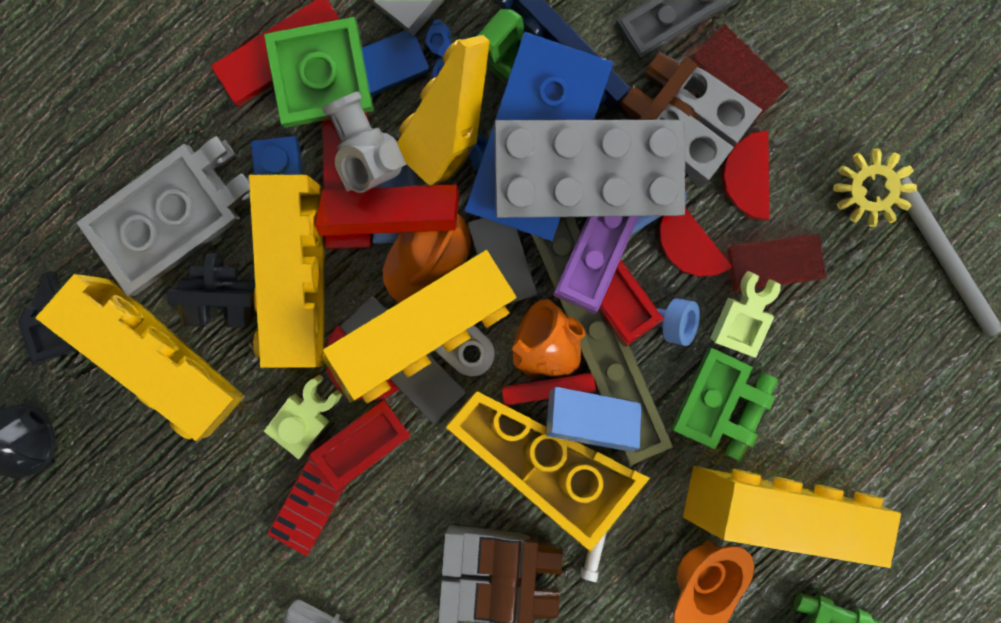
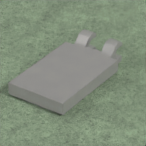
[76,136,250,296]

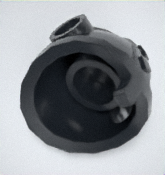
[0,403,56,479]

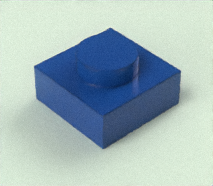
[251,136,303,175]

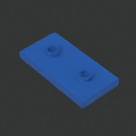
[465,32,614,241]

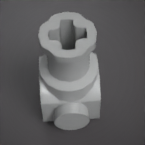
[322,92,407,193]

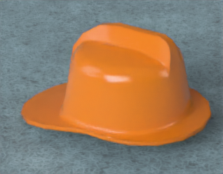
[383,214,471,303]
[673,541,755,623]

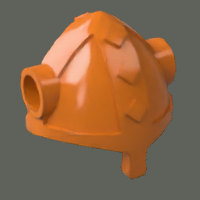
[512,299,585,379]

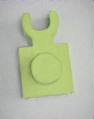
[710,271,780,358]
[264,375,342,459]

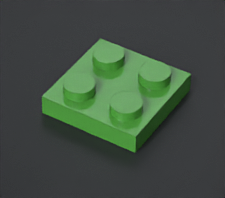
[264,17,374,128]

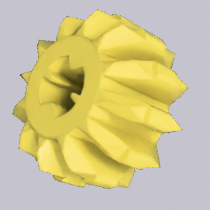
[833,148,917,227]

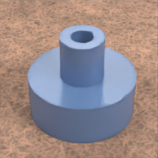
[656,298,700,346]

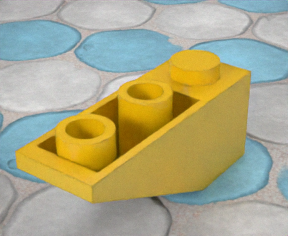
[397,35,490,186]

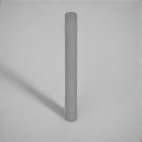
[899,176,1001,337]

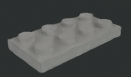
[494,120,685,218]

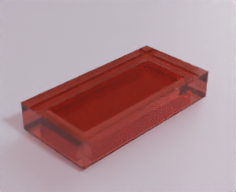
[691,24,789,121]
[727,234,826,292]

